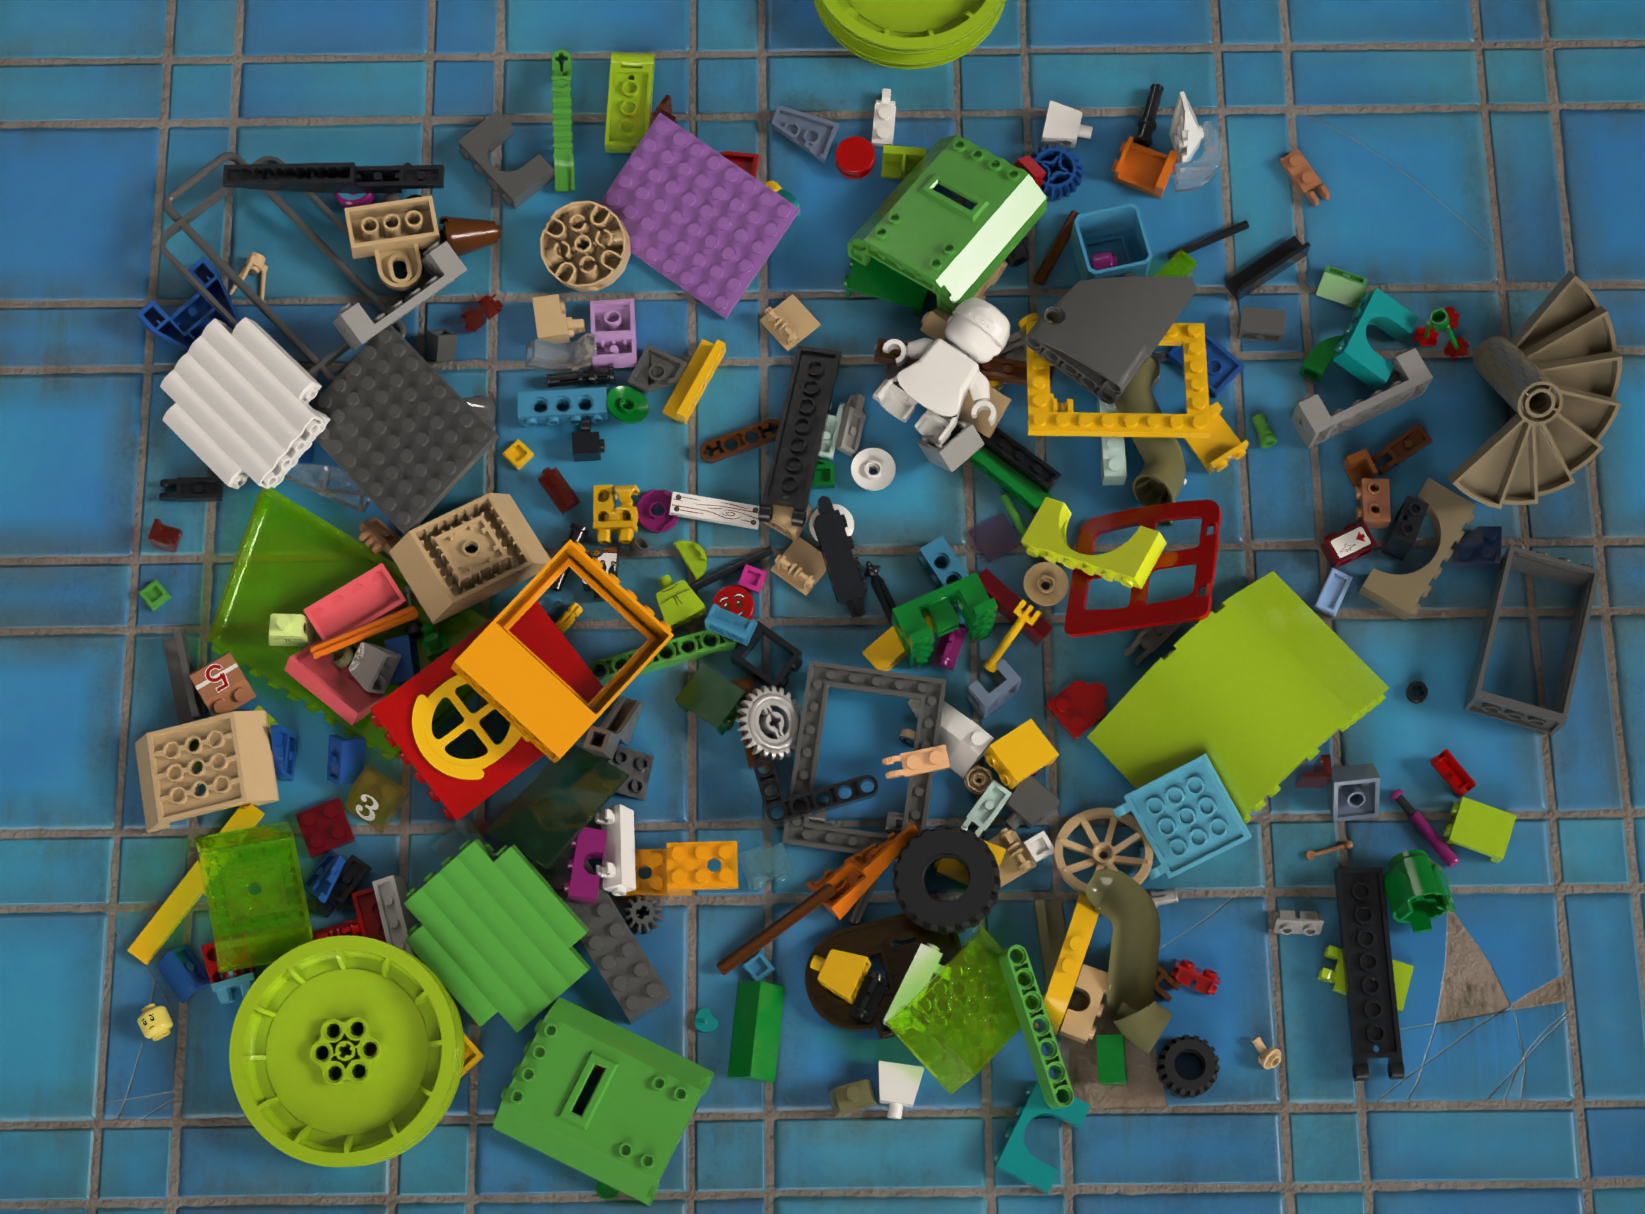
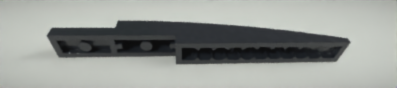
[223,162,445,193]

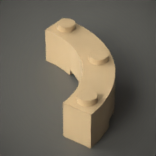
[920,260,1008,342]

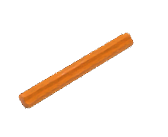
[310,605,419,659]

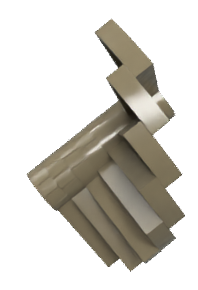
[1447,271,1622,510]

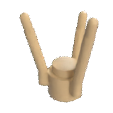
[228,252,268,301]

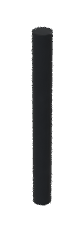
[1168,220,1249,261]
[689,546,773,592]

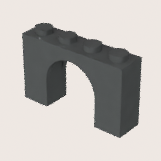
[458,110,555,209]

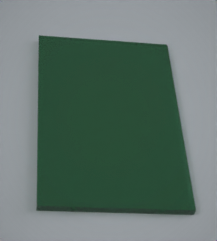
[486,744,630,869]

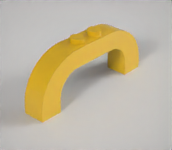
[1034,893,1101,1035]

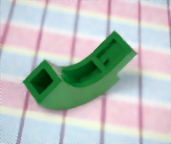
[1299,335,1344,383]

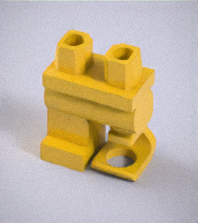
[593,485,640,545]

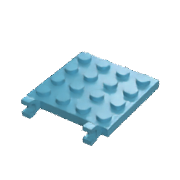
[1113,753,1252,880]

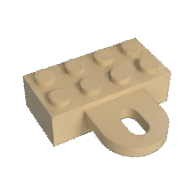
[344,195,440,291]

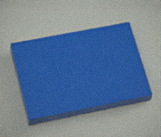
[1165,332,1245,398]

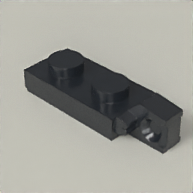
[318,854,372,918]

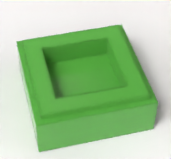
[139,579,172,611]

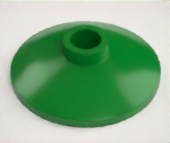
[606,386,649,424]

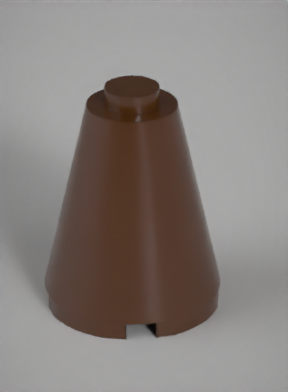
[439,216,501,257]

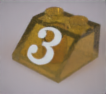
[344,764,409,833]

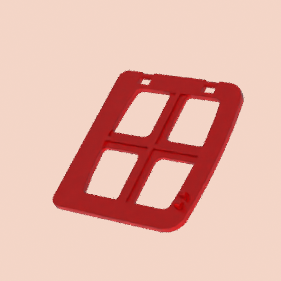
[1064,499,1222,637]

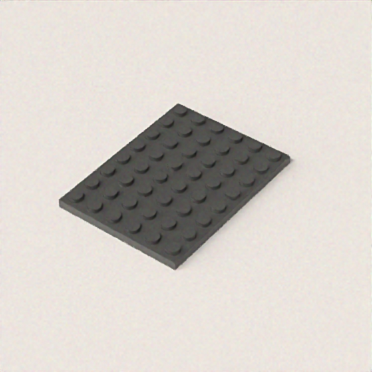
[311,324,500,535]

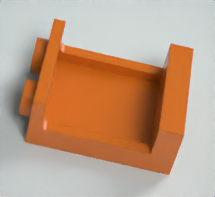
[1111,135,1179,199]

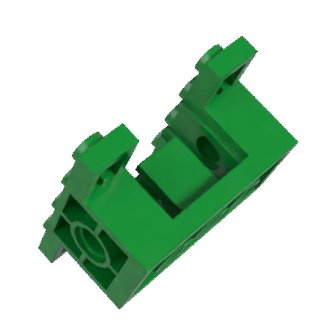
[891,572,998,668]

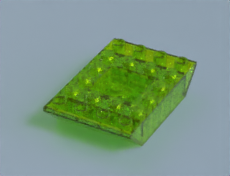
[194,821,313,973]

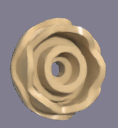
[965,766,993,795]

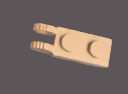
[882,744,950,779]

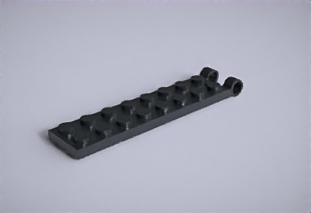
[758,346,842,527]
[1334,867,1405,1081]

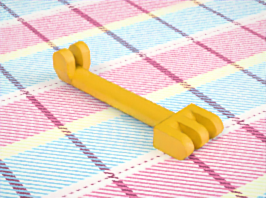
[983,599,1041,673]

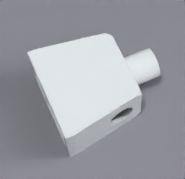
[1040,101,1093,148]
[878,1061,924,1119]

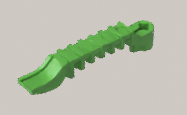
[551,49,575,192]

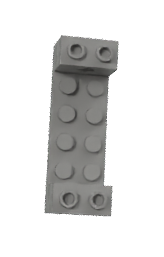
[332,241,467,351]
[1291,348,1433,449]

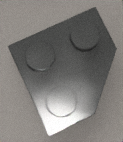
[627,344,687,393]

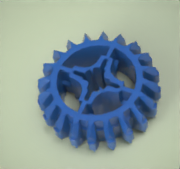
[1031,143,1083,201]

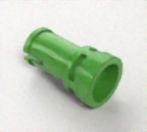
[1251,413,1277,449]

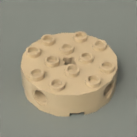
[540,201,631,292]

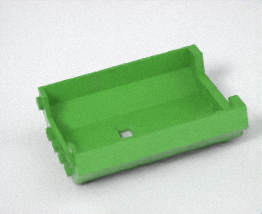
[847,135,1047,315]
[492,997,714,1207]

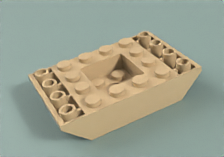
[389,493,551,625]

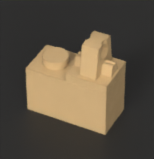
[532,294,586,347]

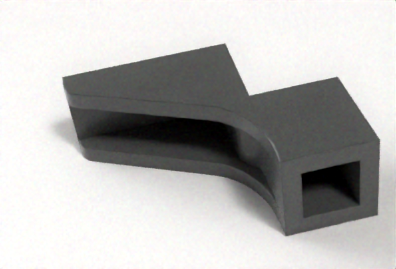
[583,696,644,760]

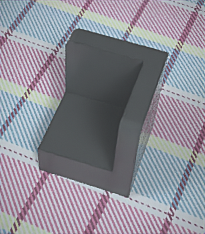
[425,329,457,362]

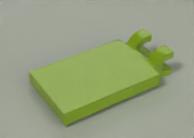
[1317,945,1414,1012]

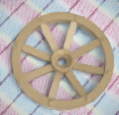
[1054,808,1153,895]

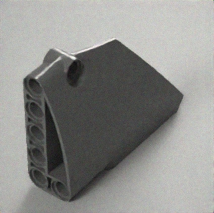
[1024,276,1197,404]

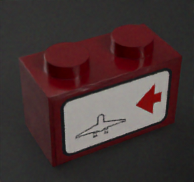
[1320,521,1377,569]

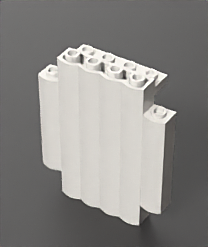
[160,317,331,490]

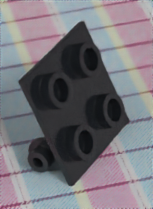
[601,745,654,801]

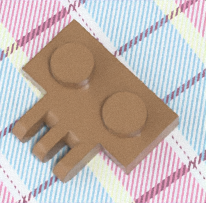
[358,516,402,556]

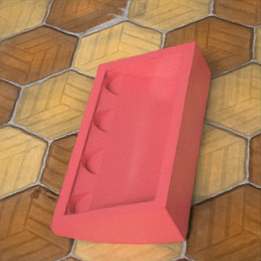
[303,563,407,641]
[284,639,386,726]

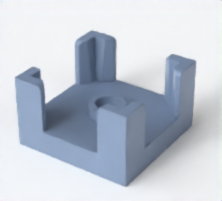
[966,659,1022,719]

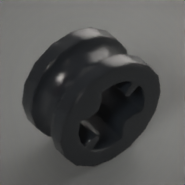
[1406,681,1428,704]

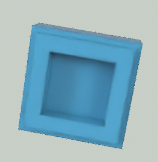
[742,950,775,981]

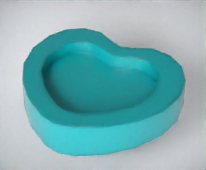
[695,1008,719,1033]

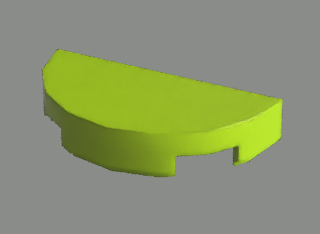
[673,540,707,581]

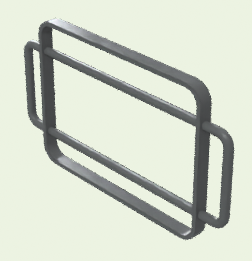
[160,152,407,383]

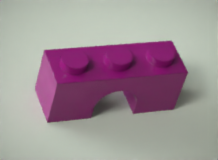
[564,826,607,905]

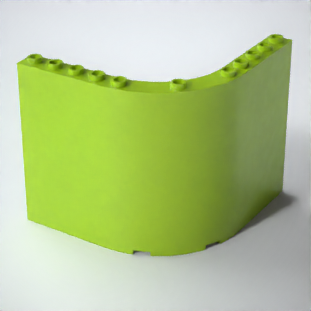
[1087,571,1389,825]

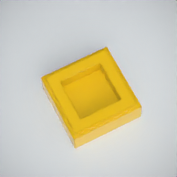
[502,439,534,471]

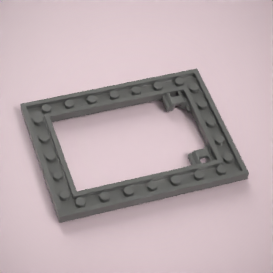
[782,660,947,860]

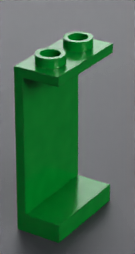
[843,257,930,318]

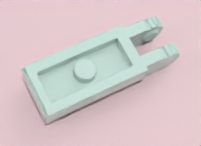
[819,401,845,461]
[961,780,1013,838]

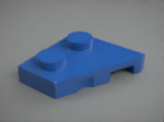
[270,725,298,781]
[300,849,346,903]

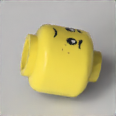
[137,1003,173,1041]

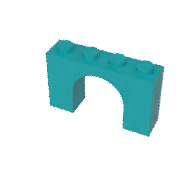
[1333,287,1419,391]
[993,1080,1091,1195]

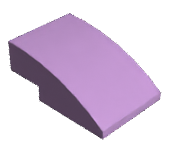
[590,298,637,368]

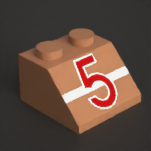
[189,651,257,716]

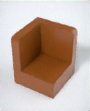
[1342,449,1378,487]

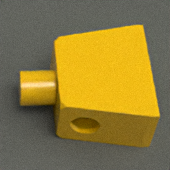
[810,949,871,1004]

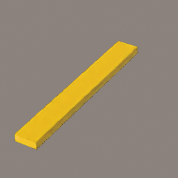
[127,804,265,965]

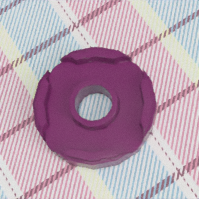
[636,489,679,534]

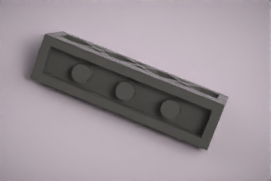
[162,630,204,725]

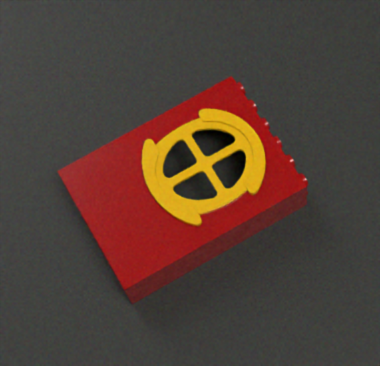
[370,601,614,823]

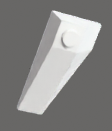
[1169,91,1204,171]
[908,699,994,779]

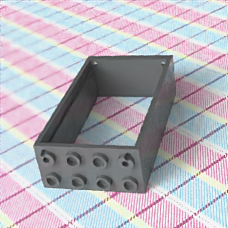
[1463,545,1600,735]

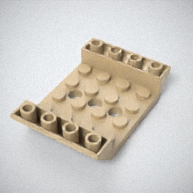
[135,710,279,833]

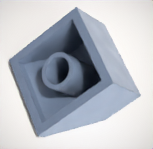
[1327,763,1380,822]

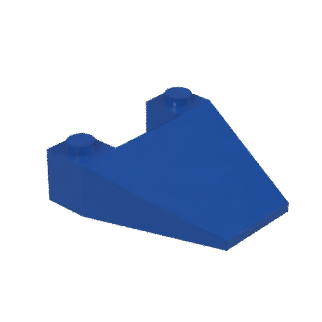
[136,257,241,352]

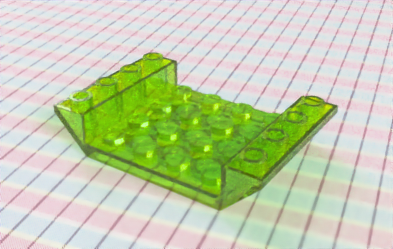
[885,926,1045,1095]

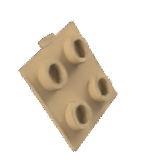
[759,294,821,352]
[770,537,827,596]
[987,828,1037,888]

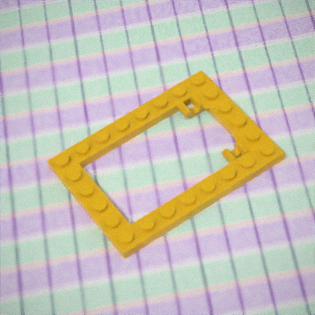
[1026,321,1211,438]

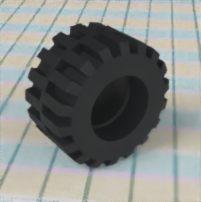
[1156,1035,1220,1099]

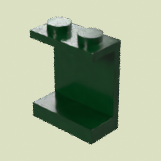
[675,664,747,736]

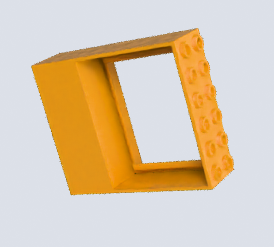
[451,539,674,763]

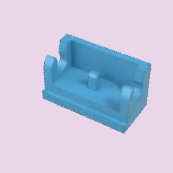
[704,604,758,646]

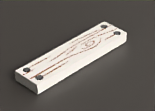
[669,492,760,530]

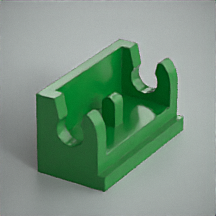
[1096,1034,1127,1086]

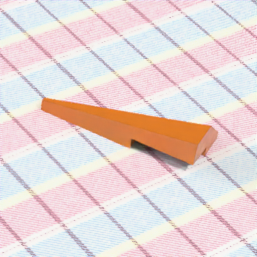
[805,822,919,920]

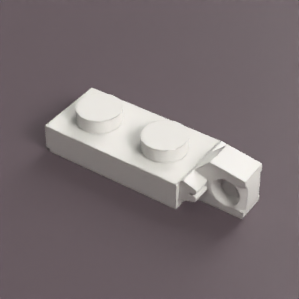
[871,88,896,147]

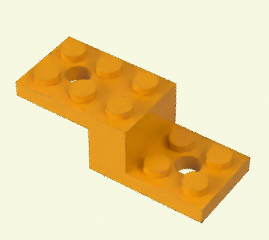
[622,841,738,898]

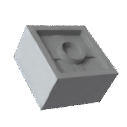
[917,417,985,472]

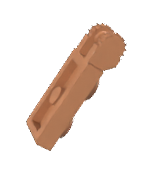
[1279,149,1331,207]

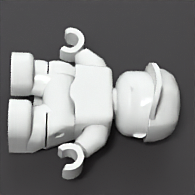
[876,297,1010,446]

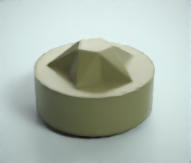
[331,646,354,668]

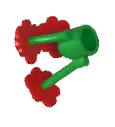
[1413,306,1469,359]

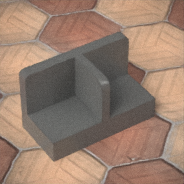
[1237,306,1286,343]

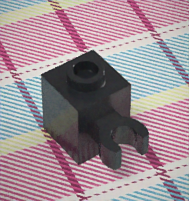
[572,419,605,462]

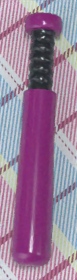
[1390,789,1459,868]

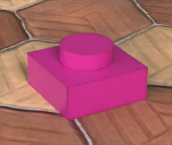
[738,564,767,594]

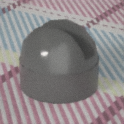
[629,536,649,556]

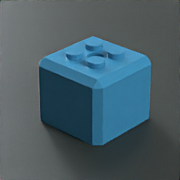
[1070,203,1153,281]

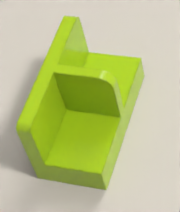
[881,145,927,180]

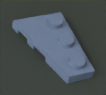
[771,105,839,164]

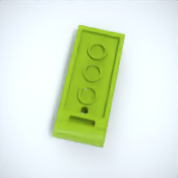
[604,52,655,154]

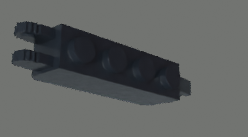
[813,495,868,619]

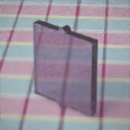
[970,513,1022,563]

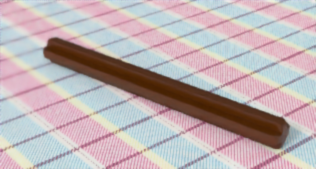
[716,883,836,975]

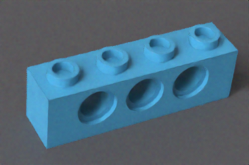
[517,387,609,427]
[917,535,969,629]

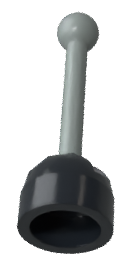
[403,586,424,639]

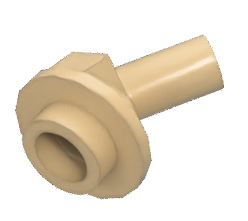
[1251,1036,1281,1069]

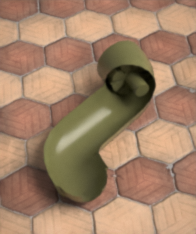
[1115,354,1186,507]
[1085,869,1173,1054]

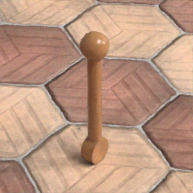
[1306,840,1353,860]

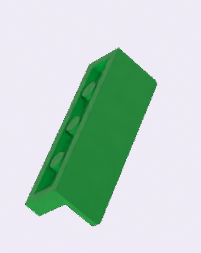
[967,446,1052,515]

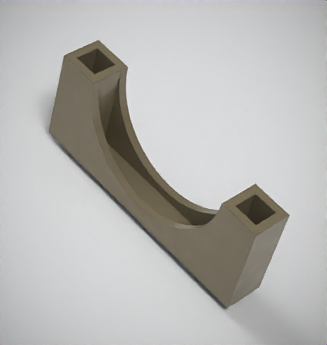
[1358,478,1476,621]

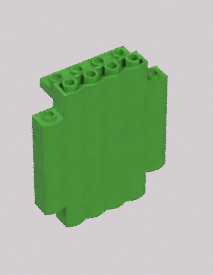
[403,839,591,1033]

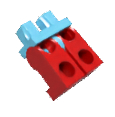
[201,933,258,1005]

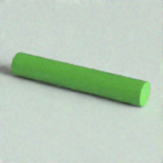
[1000,493,1027,538]

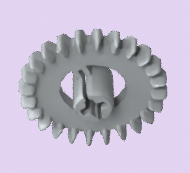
[736,685,802,761]

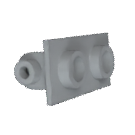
[1273,910,1324,936]

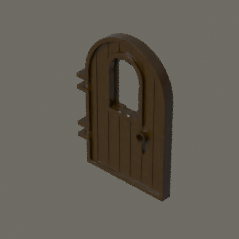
[805,913,976,1040]

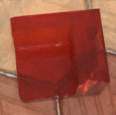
[148,519,183,553]

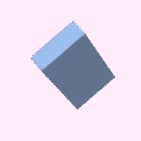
[1313,568,1353,618]

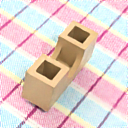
[1058,964,1111,1044]

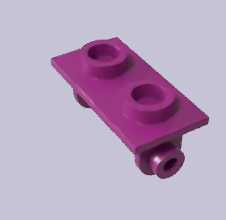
[931,623,967,671]

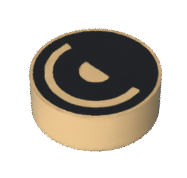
[898,729,916,748]

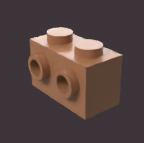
[1355,478,1391,529]

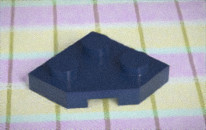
[1454,526,1502,568]

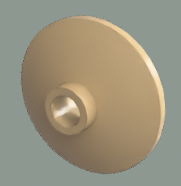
[1023,562,1069,606]

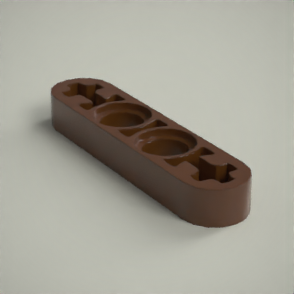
[700,419,780,464]

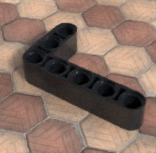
[754,756,878,825]

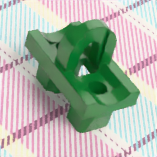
[420,623,449,662]

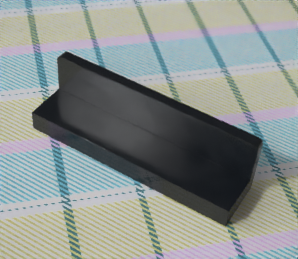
[1224,236,1311,301]

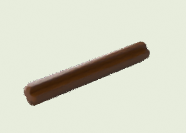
[1034,211,1080,286]

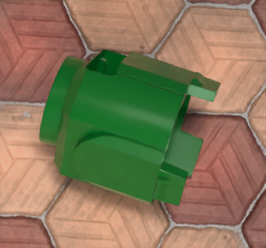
[1383,850,1456,933]

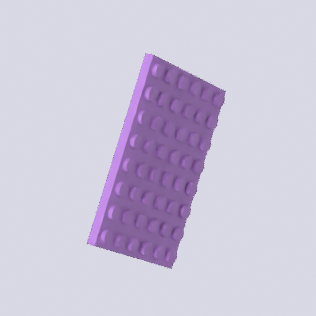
[599,113,801,319]

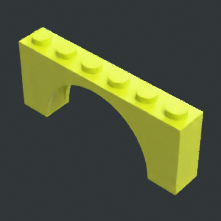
[1020,497,1167,589]

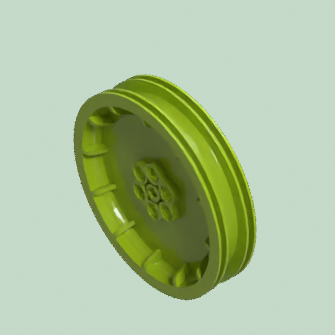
[813,0,1006,69]
[229,935,465,1167]

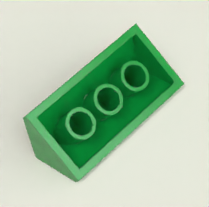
[727,981,785,1083]

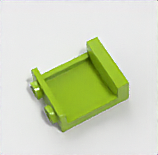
[1443,797,1516,863]

